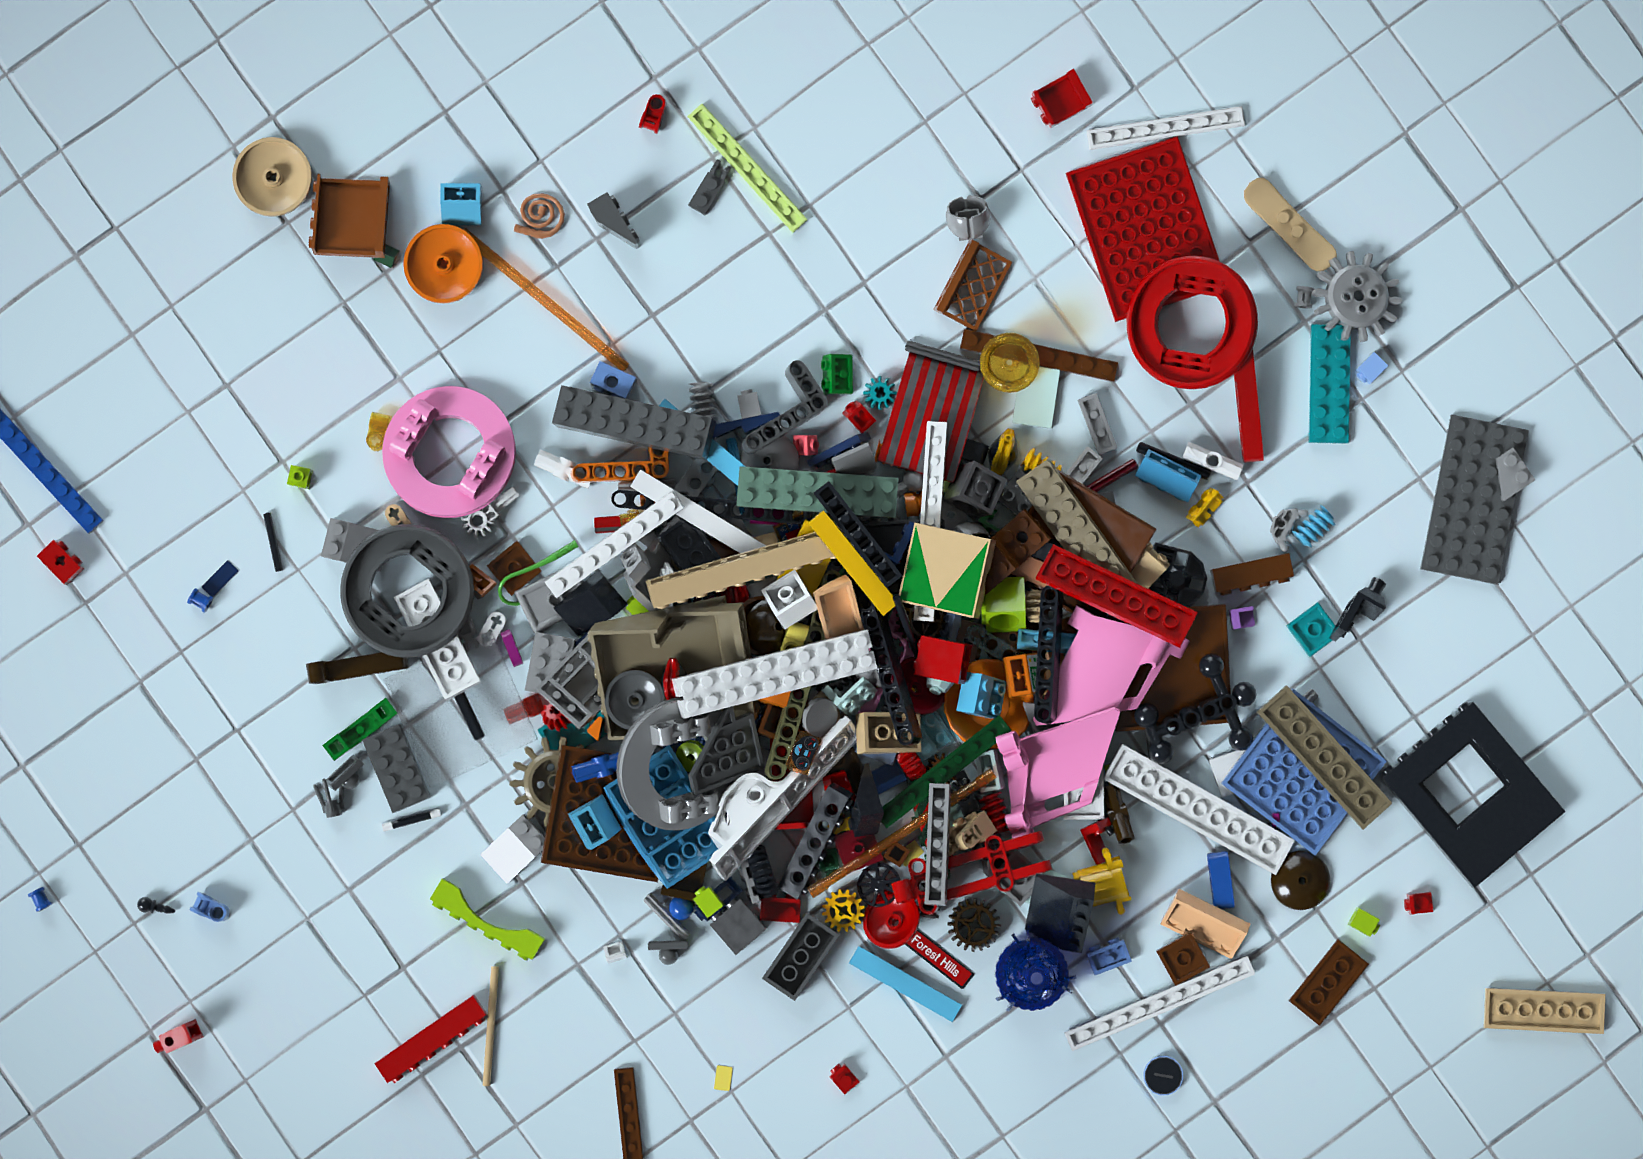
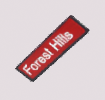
[905,929,974,989]

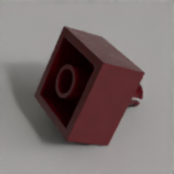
[834,830,884,874]

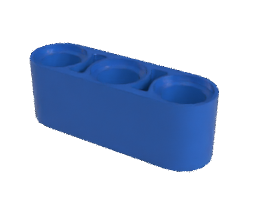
[1207,851,1235,910]

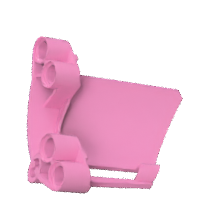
[1033,605,1190,726]
[996,707,1121,850]

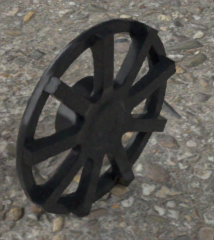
[857,863,900,907]

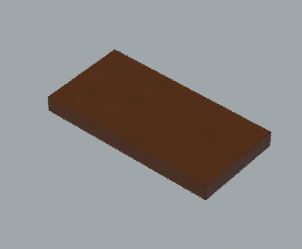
[1288,939,1369,1026]

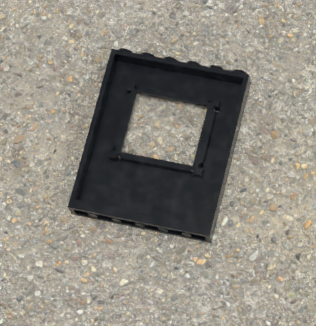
[1380,702,1566,888]

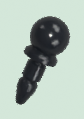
[137,897,175,914]

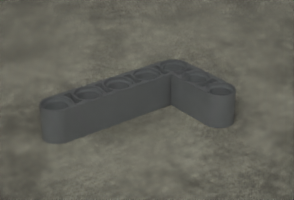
[742,360,828,454]

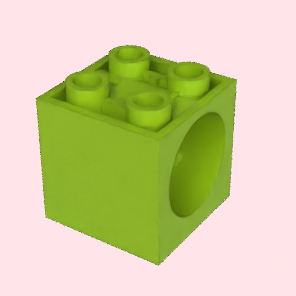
[981,577,1026,632]

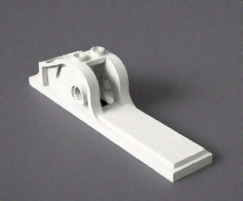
[708,716,857,881]

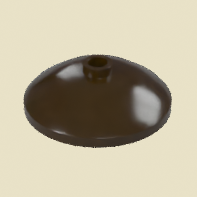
[746,599,804,655]
[1271,851,1330,910]

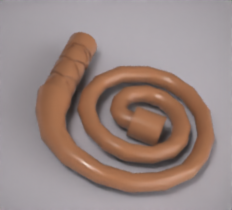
[514,193,565,239]

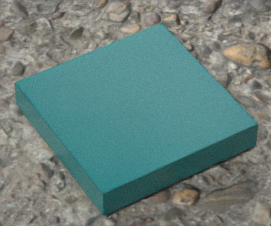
[1286,602,1336,657]

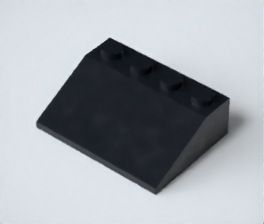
[1025,873,1095,953]

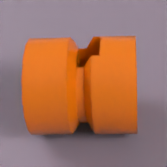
[904,491,922,517]

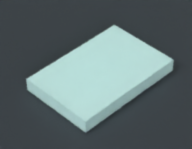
[1012,364,1060,429]

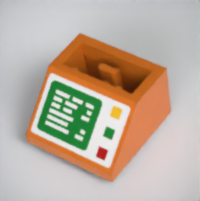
[1003,653,1048,698]

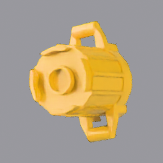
[1072,848,1131,915]

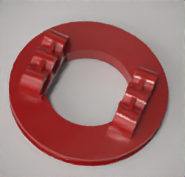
[1127,256,1258,389]

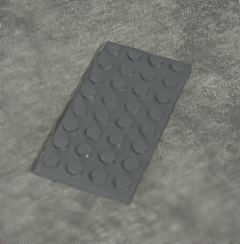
[1420,414,1529,585]

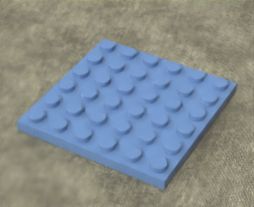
[1221,689,1387,855]

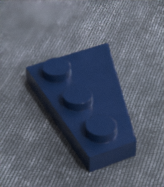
[807,432,871,468]

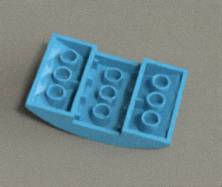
[603,745,719,889]

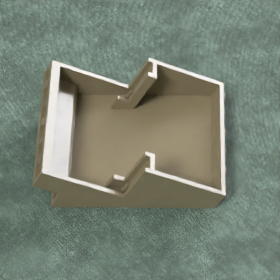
[588,595,761,740]

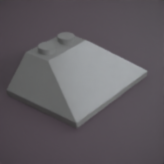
[535,635,602,729]

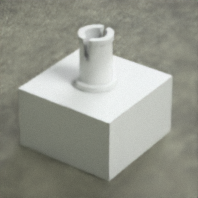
[761,570,817,629]

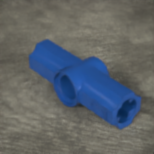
[571,752,619,783]

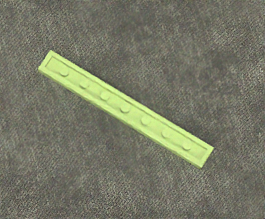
[687,104,807,233]

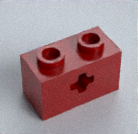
[37,539,84,585]

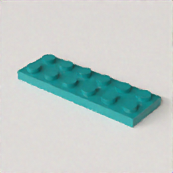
[1308,324,1351,444]

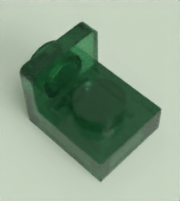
[819,847,842,880]

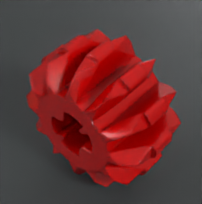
[716,585,749,603]
[541,703,573,732]
[896,752,926,781]

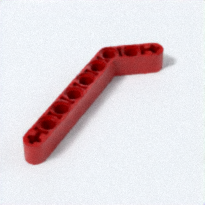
[1224,313,1264,463]

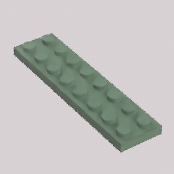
[737,466,898,518]

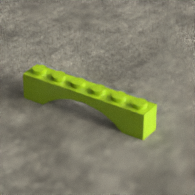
[430,878,545,961]

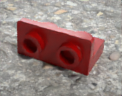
[760,894,801,923]

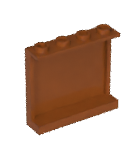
[309,174,390,258]

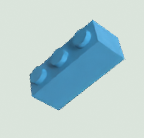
[1135,449,1201,502]

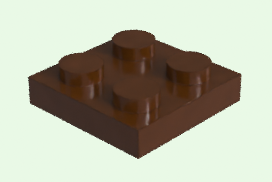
[486,541,542,596]
[1156,932,1210,986]

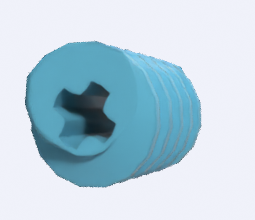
[1292,505,1336,547]

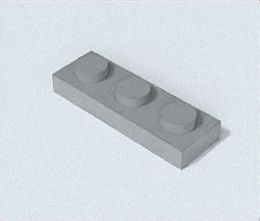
[1077,393,1117,455]

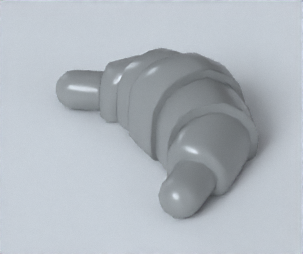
[1270,508,1309,552]

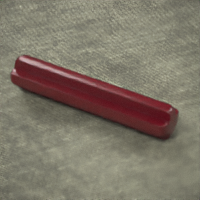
[1087,459,1138,492]

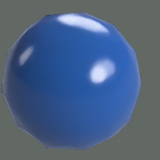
[669,897,694,920]

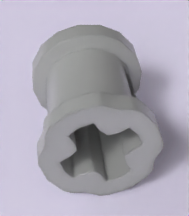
[1295,286,1314,308]

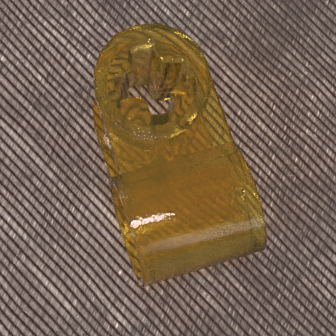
[366,412,392,451]

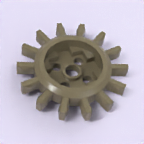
[509,736,584,827]

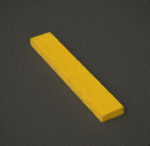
[808,510,895,616]

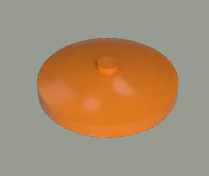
[403,224,483,304]

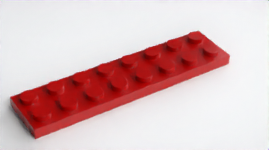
[1035,544,1198,648]

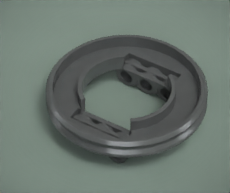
[340,524,474,658]

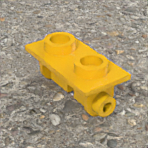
[1185,487,1224,528]

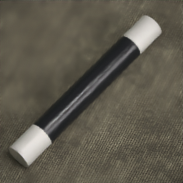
[382,809,441,831]

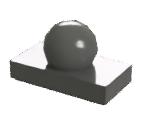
[326,755,364,791]
[648,940,688,965]

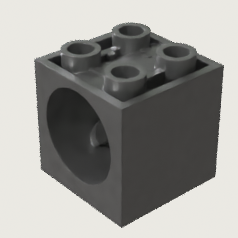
[943,461,1007,519]
[710,898,766,955]

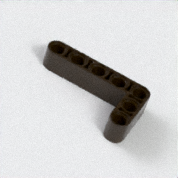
[306,652,409,684]

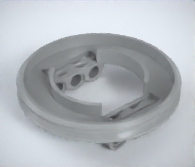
[617,697,736,830]

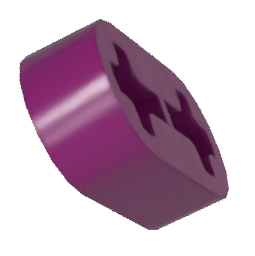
[500,629,523,667]

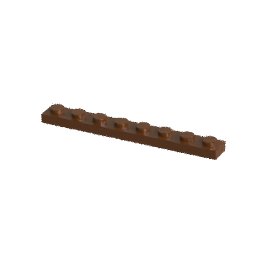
[960,329,1118,382]

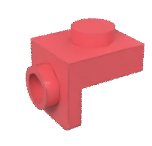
[793,435,819,456]

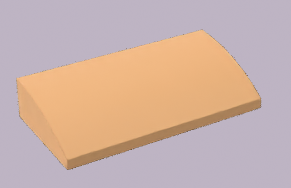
[813,575,869,649]
[1160,889,1250,959]

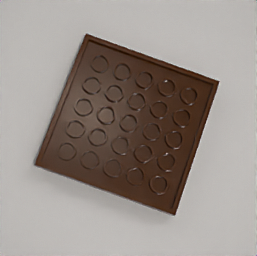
[541,745,658,882]

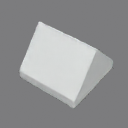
[603,941,627,964]

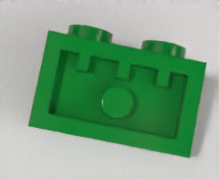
[821,354,853,395]

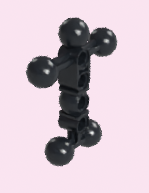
[1134,653,1257,764]

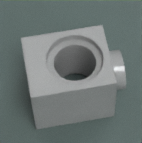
[737,389,761,419]

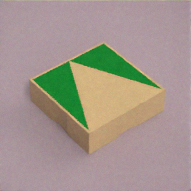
[899,523,996,619]

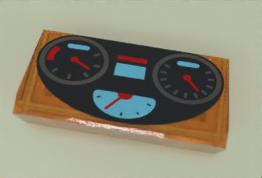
[786,730,822,775]

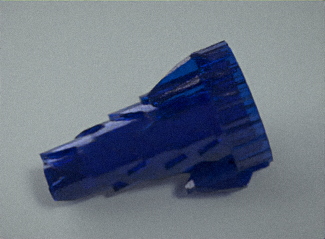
[994,930,1076,1011]

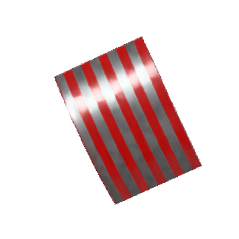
[878,352,985,483]

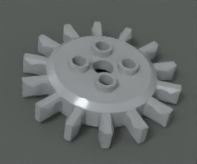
[1311,251,1402,343]

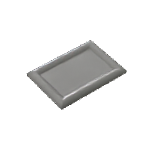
[514,570,584,634]

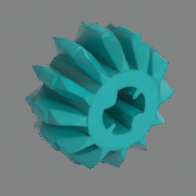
[863,376,897,410]

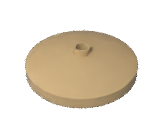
[232,137,312,217]

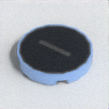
[1143,1056,1183,1095]

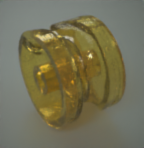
[979,333,1040,393]

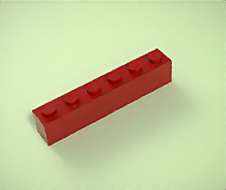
[374,995,487,1083]

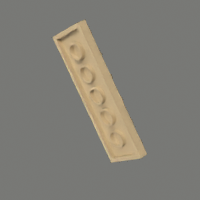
[1483,988,1605,1034]

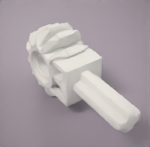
[461,487,519,538]

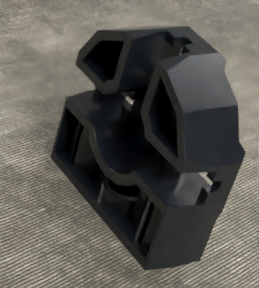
[1148,542,1207,607]

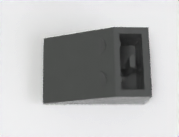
[587,192,640,249]

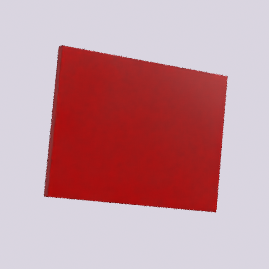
[1065,136,1220,322]

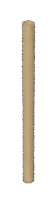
[483,966,499,1086]

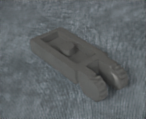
[688,159,732,216]

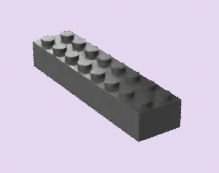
[552,385,717,460]

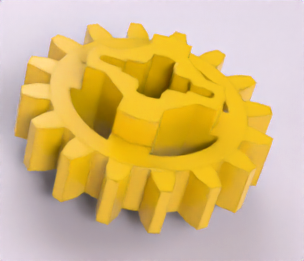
[822,889,865,932]

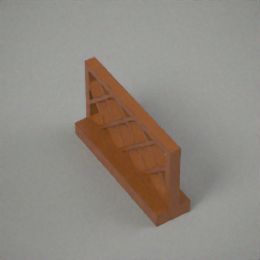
[933,239,1012,331]

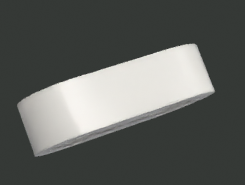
[478,612,506,647]

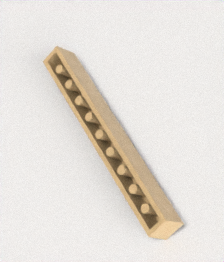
[646,526,841,609]

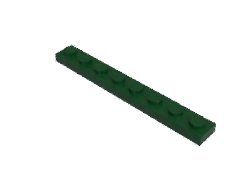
[881,715,1012,829]

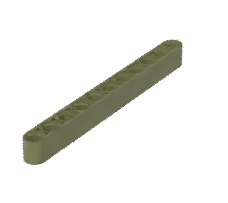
[765,570,841,780]

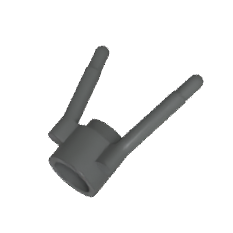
[313,778,345,818]

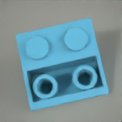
[440,183,482,226]
[956,672,1006,719]
[568,794,621,850]

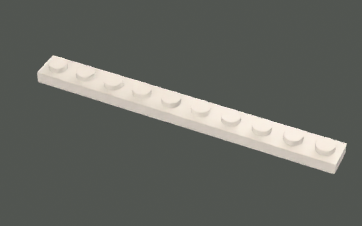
[914,421,948,622]
[1064,956,1255,1051]

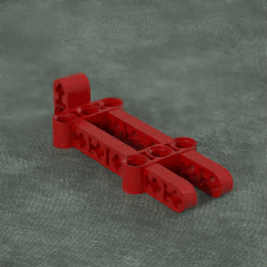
[891,831,1053,915]

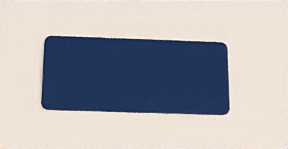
[202,560,238,597]

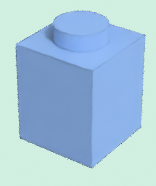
[1355,352,1388,384]

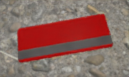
[594,515,632,533]

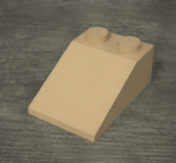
[856,712,921,754]

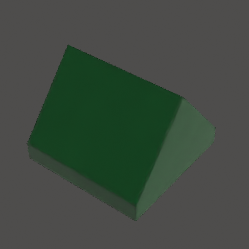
[374,244,400,268]

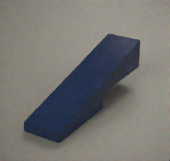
[713,412,780,440]

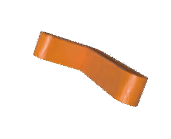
[571,447,669,483]

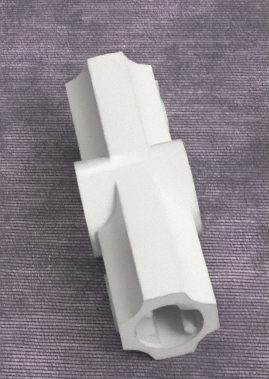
[1182,442,1244,480]
[534,450,591,489]

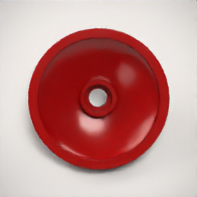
[863,891,920,949]

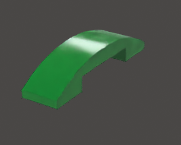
[322,698,398,761]

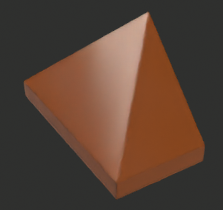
[470,564,497,599]

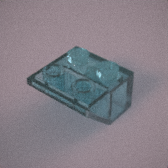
[916,711,955,762]

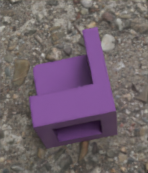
[1228,606,1255,630]

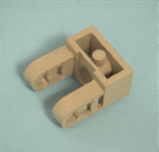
[949,811,997,856]

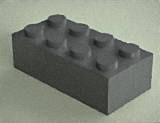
[362,724,431,813]
[762,912,840,1001]

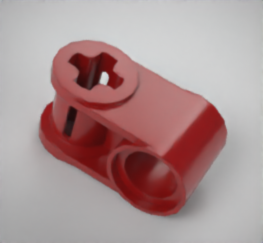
[638,94,667,134]

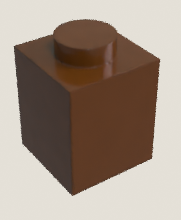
[883,840,910,867]

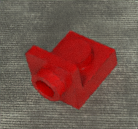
[842,400,876,433]
[1404,892,1433,915]
[829,1063,860,1095]

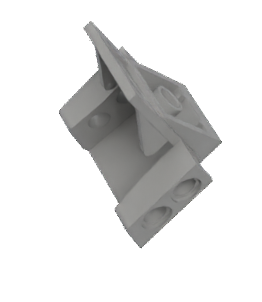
[620,515,691,611]

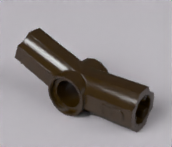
[1104,784,1135,844]

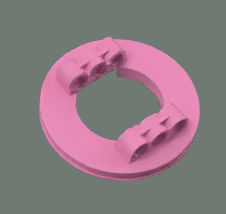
[382,386,516,518]

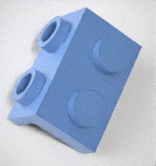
[1086,937,1132,975]

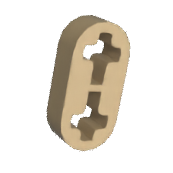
[385,504,412,526]

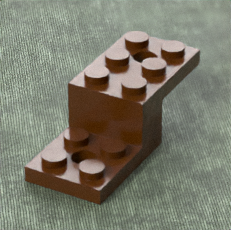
[984,509,1051,596]

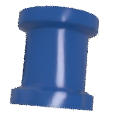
[187,588,213,613]
[28,887,52,912]

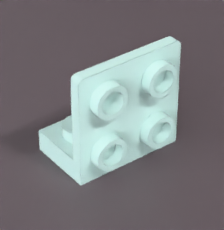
[822,677,878,717]

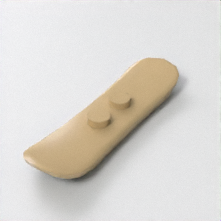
[1244,178,1337,271]

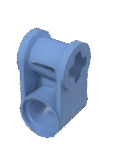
[189,892,230,922]

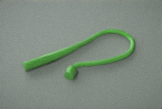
[498,540,579,606]

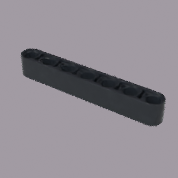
[1034,586,1064,724]

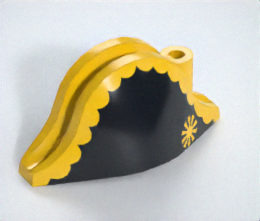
[988,428,1018,476]

